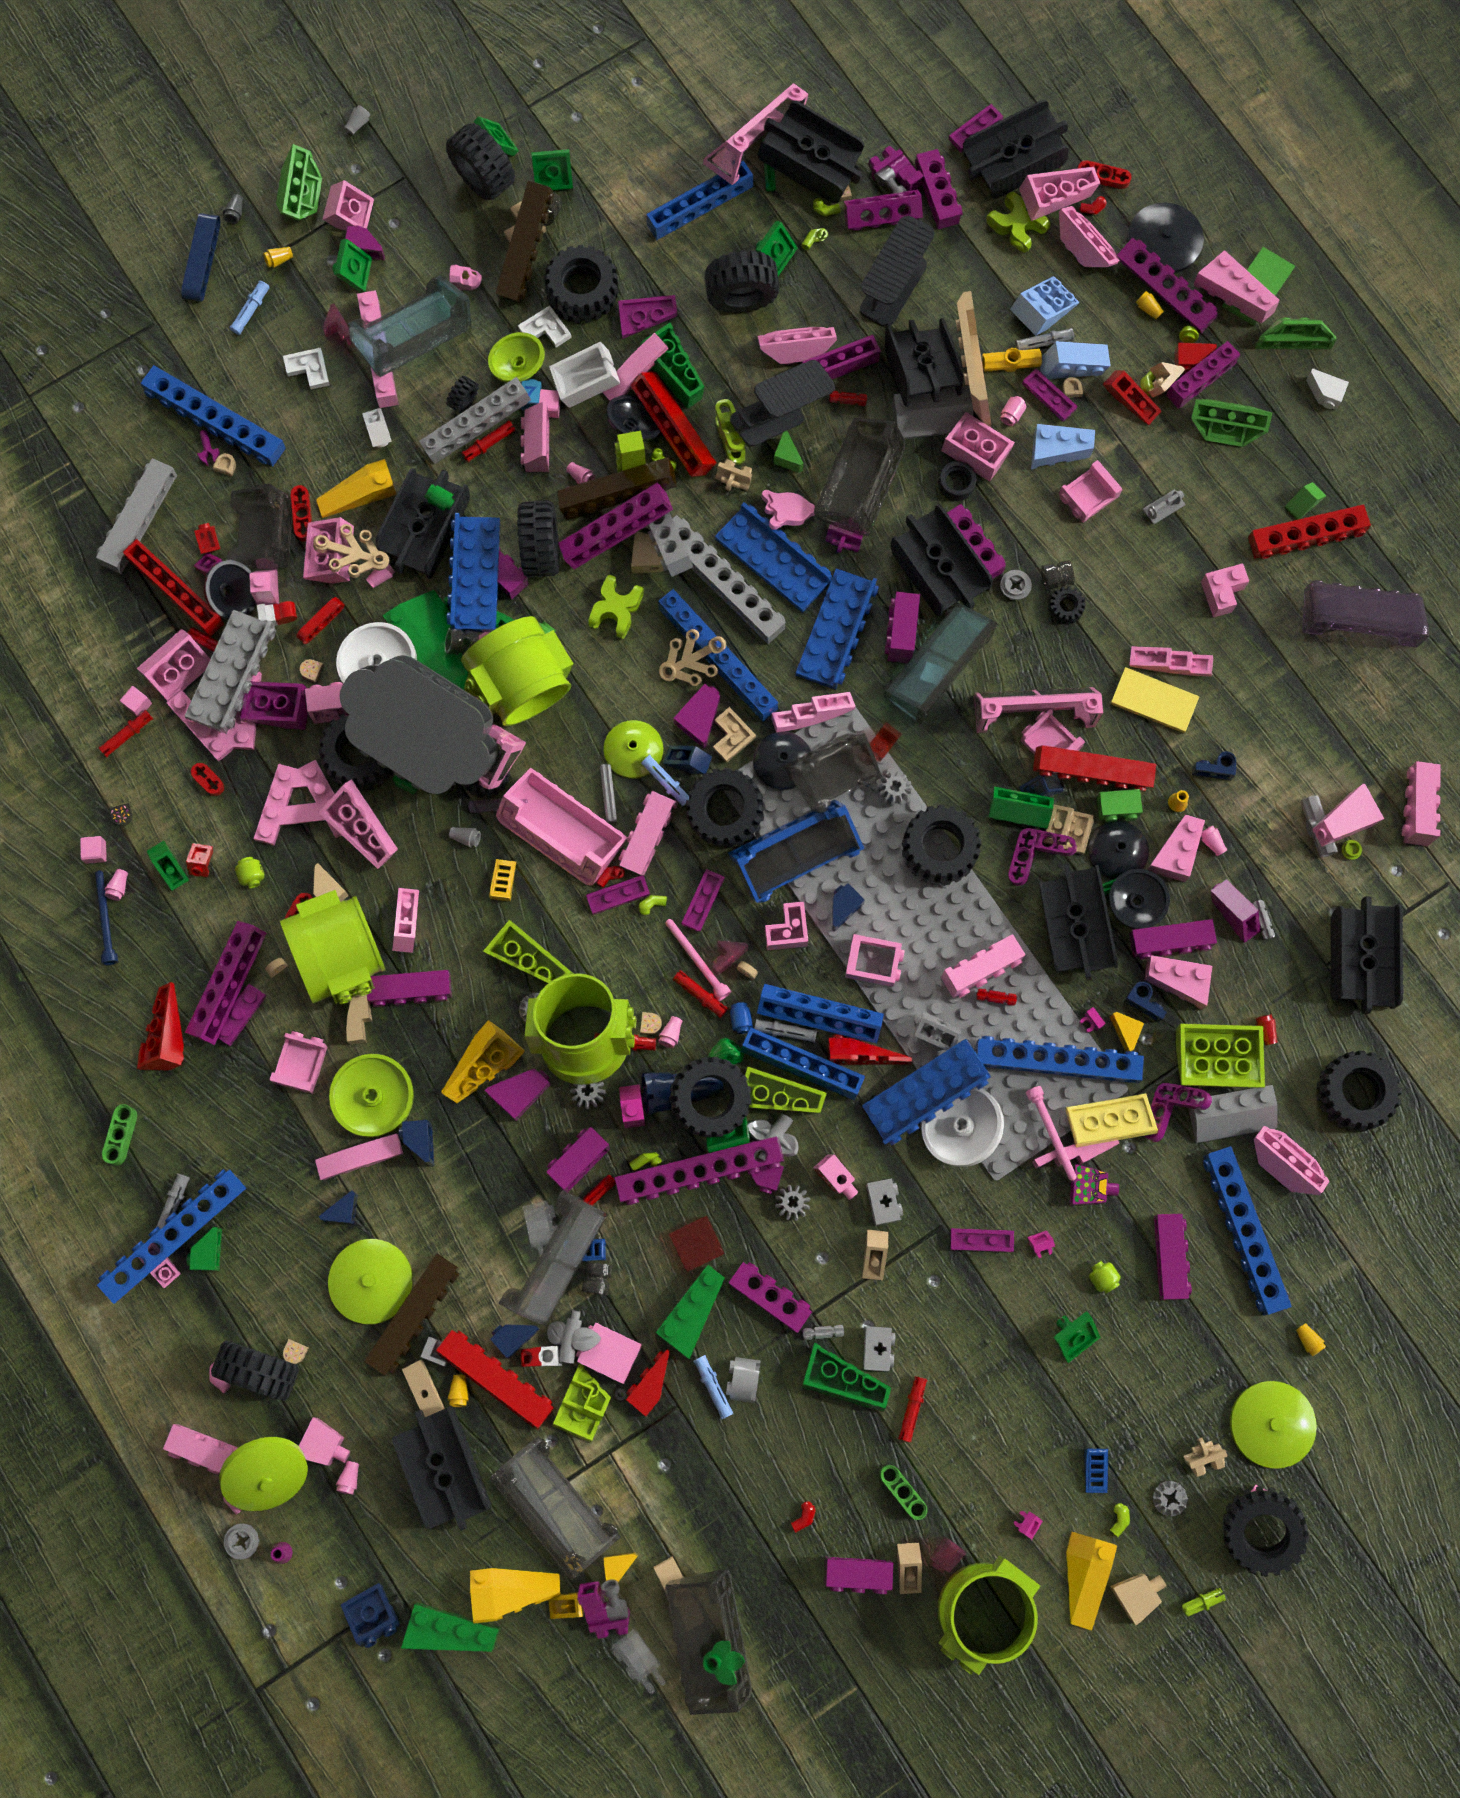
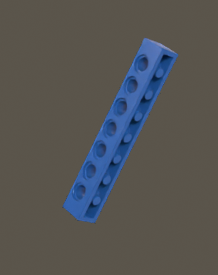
[140,365,286,467]
[658,589,778,722]
[975,1036,1144,1084]
[1203,1146,1292,1316]
[97,1169,246,1304]

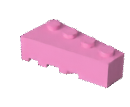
[1194,250,1280,324]
[1402,761,1440,846]
[318,779,398,869]
[619,791,679,875]
[163,1424,238,1475]

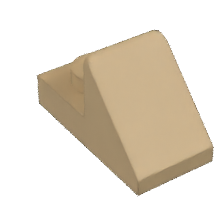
[1148,363,1185,398]

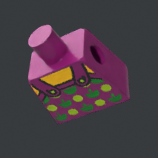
[1069,1164,1119,1206]

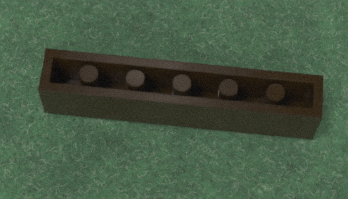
[495,180,554,303]
[558,457,677,520]
[364,1253,460,1376]

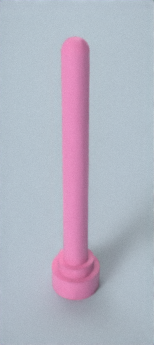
[666,919,731,1001]
[1026,1086,1076,1181]

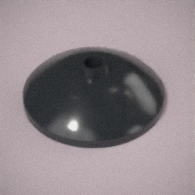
[606,395,660,441]
[204,560,257,620]
[753,732,813,790]
[1088,821,1149,879]
[1109,869,1170,929]

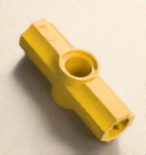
[982,348,1042,372]

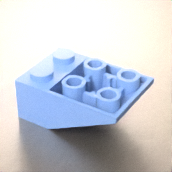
[1010,276,1079,336]

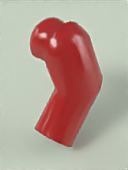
[1079,196,1107,215]
[595,866,625,888]
[791,1501,816,1533]

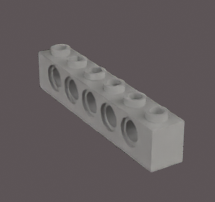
[419,377,531,464]
[646,512,693,577]

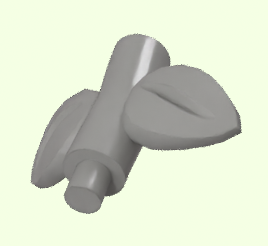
[748,1113,798,1160]
[547,1310,601,1363]

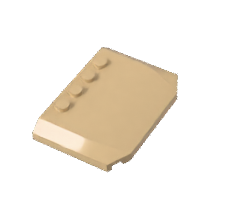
[956,291,992,427]

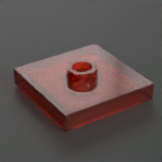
[669,1216,725,1272]

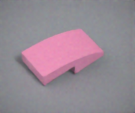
[138,1243,181,1288]

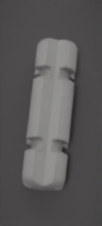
[1252,900,1275,939]
[802,1325,844,1340]

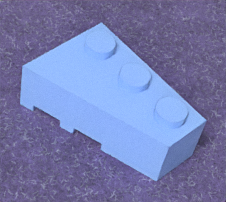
[1040,341,1110,380]
[1031,424,1095,469]

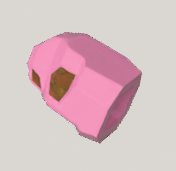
[450,265,482,291]

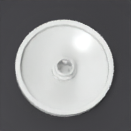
[336,622,417,683]
[921,1087,1004,1167]

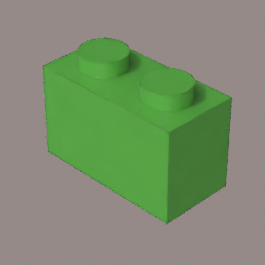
[1097,789,1143,823]

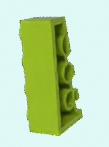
[614,431,646,472]
[483,920,574,983]
[745,1067,827,1113]

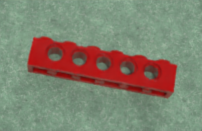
[1248,504,1371,559]

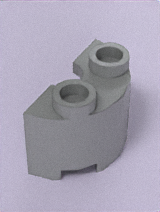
[726,1357,760,1403]

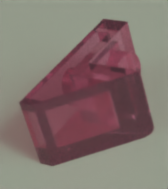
[323,303,355,346]
[712,941,749,976]

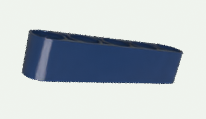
[181,213,221,302]

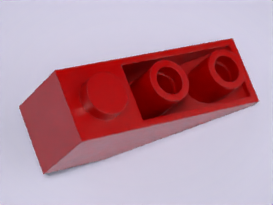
[626,1350,670,1416]

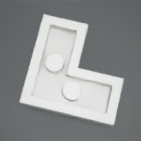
[518,305,572,347]
[283,348,330,389]

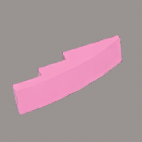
[602,333,668,401]
[1129,646,1213,677]
[771,692,855,732]
[315,1134,403,1180]
[1032,1140,1119,1169]

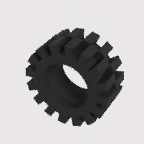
[446,375,479,414]
[1048,586,1086,625]

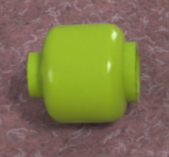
[235,857,264,889]
[1089,1261,1121,1294]

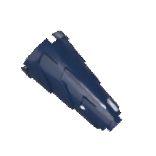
[641,1072,723,1115]

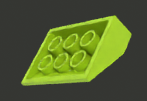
[1176,1024,1265,1088]

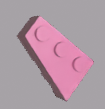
[1147,815,1205,882]
[1144,955,1212,1010]

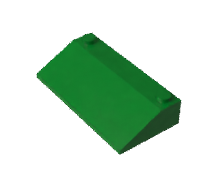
[382,590,474,691]

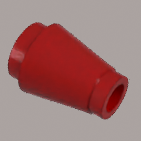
[1255,1014,1277,1045]

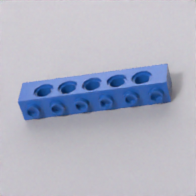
[646,161,753,240]
[757,984,884,1044]
[740,1027,865,1100]

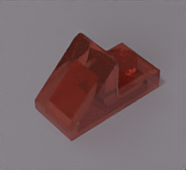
[865,722,902,762]

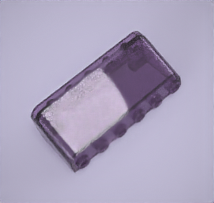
[1302,580,1429,647]

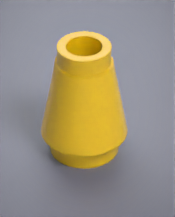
[263,247,293,268]
[1136,291,1164,319]
[1168,790,1189,812]
[1296,1324,1326,1357]
[448,1375,469,1407]

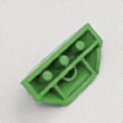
[276,144,322,221]
[1255,317,1336,349]
[1191,399,1273,447]

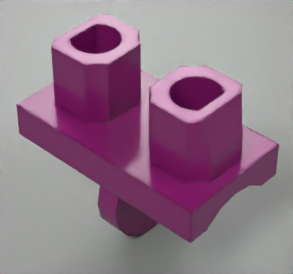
[825,521,863,553]

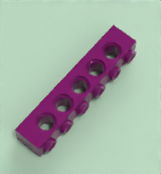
[1117,238,1217,334]
[558,483,673,570]
[185,921,267,1045]

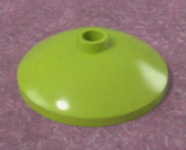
[488,332,545,383]
[604,720,663,779]

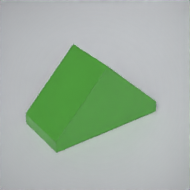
[774,431,803,473]
[1284,482,1326,520]

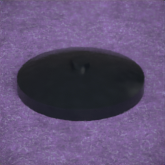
[1127,202,1204,274]

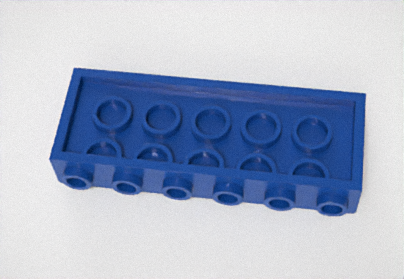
[715,502,832,613]
[447,513,500,632]
[796,569,879,690]
[862,1039,991,1146]

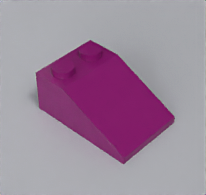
[240,681,308,730]

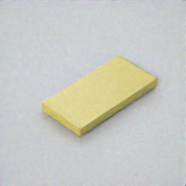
[1111,667,1199,733]
[1065,1094,1158,1148]

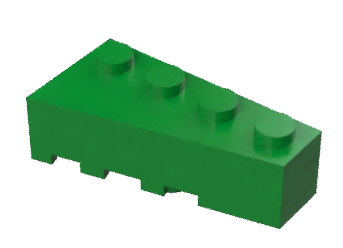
[640,323,704,409]
[656,1265,725,1360]
[801,1343,891,1412]
[401,1603,500,1652]

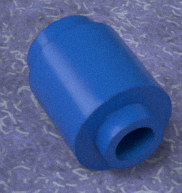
[730,1003,753,1034]

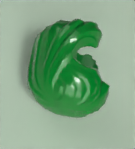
[708,1038,744,1065]

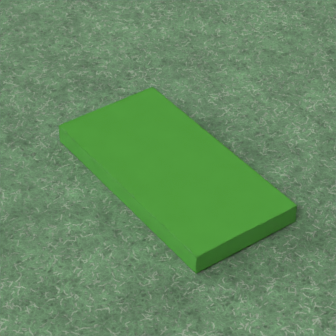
[1222,247,1295,326]

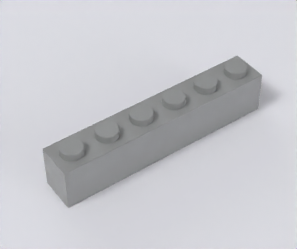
[96,458,177,574]

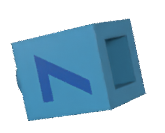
[521,379,543,410]

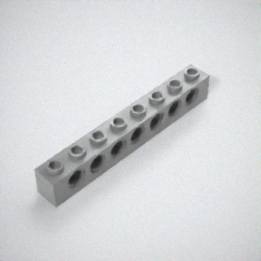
[673,515,786,644]

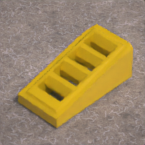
[489,859,516,901]

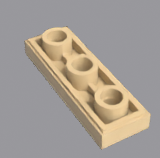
[402,1359,445,1417]

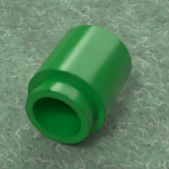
[424,484,455,511]

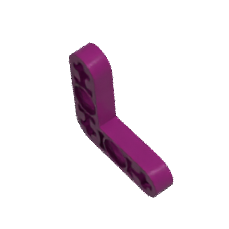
[1008,828,1077,886]
[1145,1083,1212,1142]

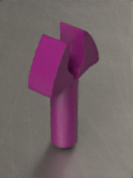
[197,430,220,467]

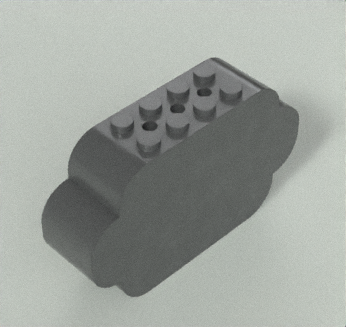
[339,655,498,794]

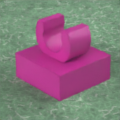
[1079,1007,1106,1033]
[1028,1231,1055,1258]
[1014,1511,1043,1540]

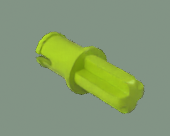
[1182,1587,1226,1617]

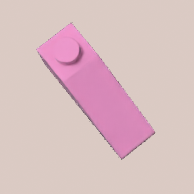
[392,888,419,953]

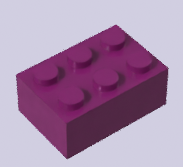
[884,592,920,664]
[546,1127,610,1194]
[824,1557,893,1594]

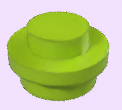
[1179,326,1199,343]
[1341,840,1362,860]

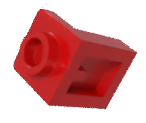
[194,523,221,554]
[186,843,213,877]

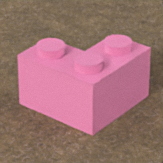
[1201,564,1249,618]
[765,902,808,950]

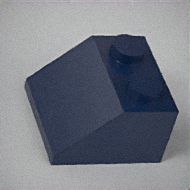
[399,1120,434,1167]

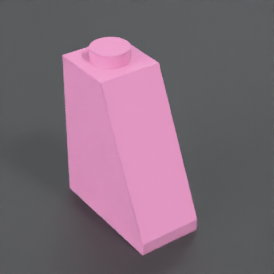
[250,569,279,605]

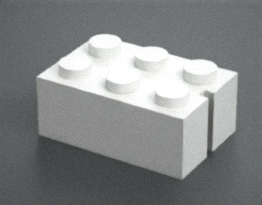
[549,342,620,408]

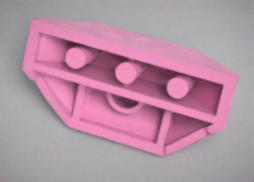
[1059,206,1120,267]
[758,327,837,364]
[1254,1126,1329,1195]

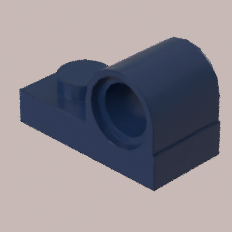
[1192,751,1236,781]
[1123,982,1167,1022]

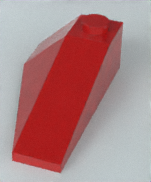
[137,982,184,1070]
[828,1034,912,1065]

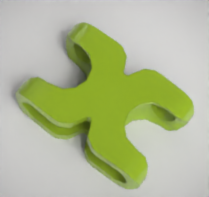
[986,192,1050,253]
[715,399,746,465]
[589,575,644,639]

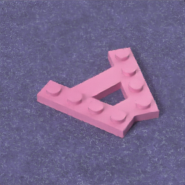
[167,672,262,762]
[254,760,342,846]

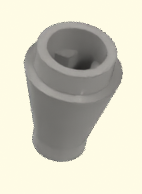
[344,105,370,135]
[449,827,481,848]

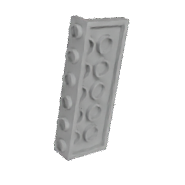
[185,610,276,734]

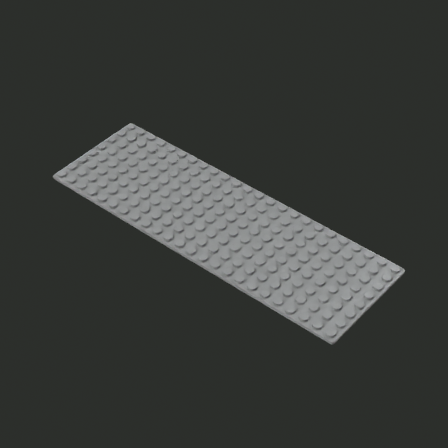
[723,707,1128,1181]

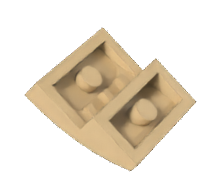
[1043,805,1094,855]

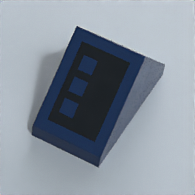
[1019,774,1064,797]
[319,1190,358,1225]

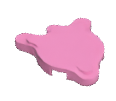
[761,490,817,530]

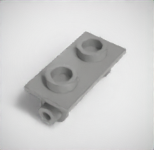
[1143,489,1186,525]

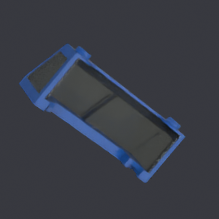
[728,800,865,903]

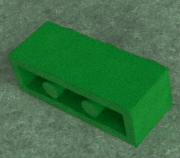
[989,787,1054,829]

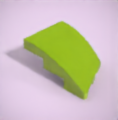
[552,1363,611,1443]

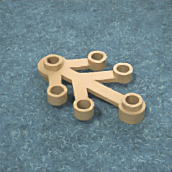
[313,524,389,578]
[659,629,726,686]

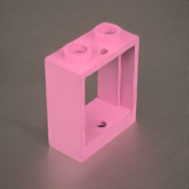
[845,934,905,987]

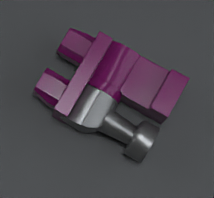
[868,146,924,194]
[577,1579,630,1639]

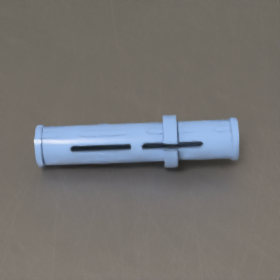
[230,281,270,335]
[641,755,689,807]
[693,1355,733,1419]

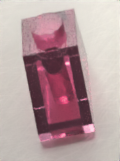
[930,1537,967,1573]

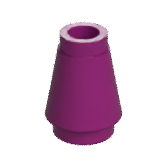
[271,1542,293,1564]

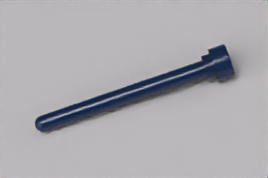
[95,870,118,965]

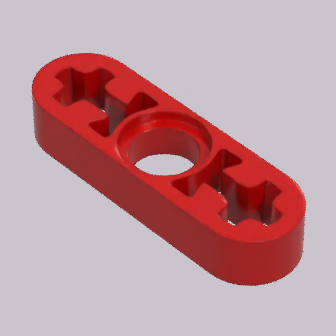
[1078,160,1132,189]
[291,485,312,542]
[296,597,344,644]

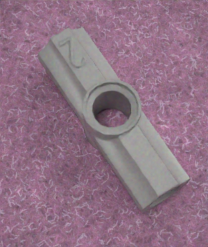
[1300,795,1338,857]

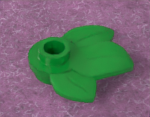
[703,1640,745,1685]

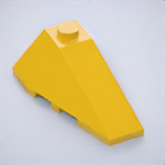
[316,459,397,518]
[442,1020,525,1103]
[1066,1531,1117,1630]
[470,1568,560,1623]

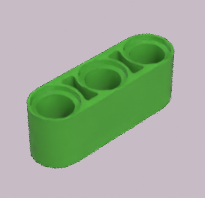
[102,1104,137,1166]
[879,1465,927,1520]

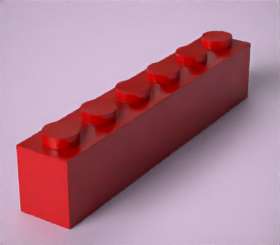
[630,372,717,477]
[123,539,224,637]
[1033,745,1156,792]
[436,1330,554,1431]

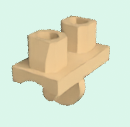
[715,459,752,491]
[1183,1438,1227,1477]

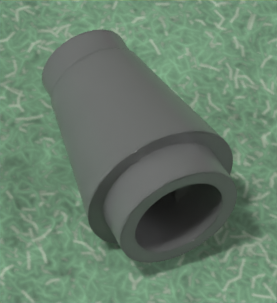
[223,194,243,224]

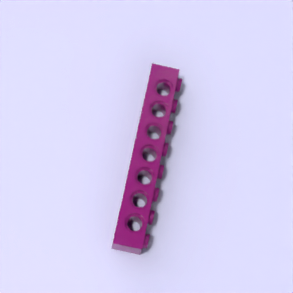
[615,1136,785,1205]

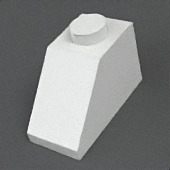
[1306,369,1349,410]
[362,408,392,447]

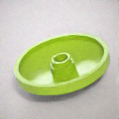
[329,1054,414,1138]
[328,1239,413,1325]
[1230,1381,1317,1468]
[219,1437,308,1511]

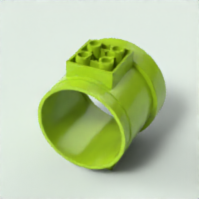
[461,616,573,726]
[280,890,386,1004]
[524,974,636,1085]
[938,1556,1040,1675]

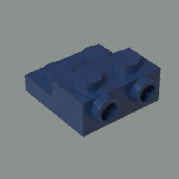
[341,1583,401,1648]

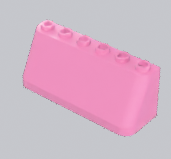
[496,768,628,886]

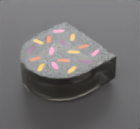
[109,803,133,826]

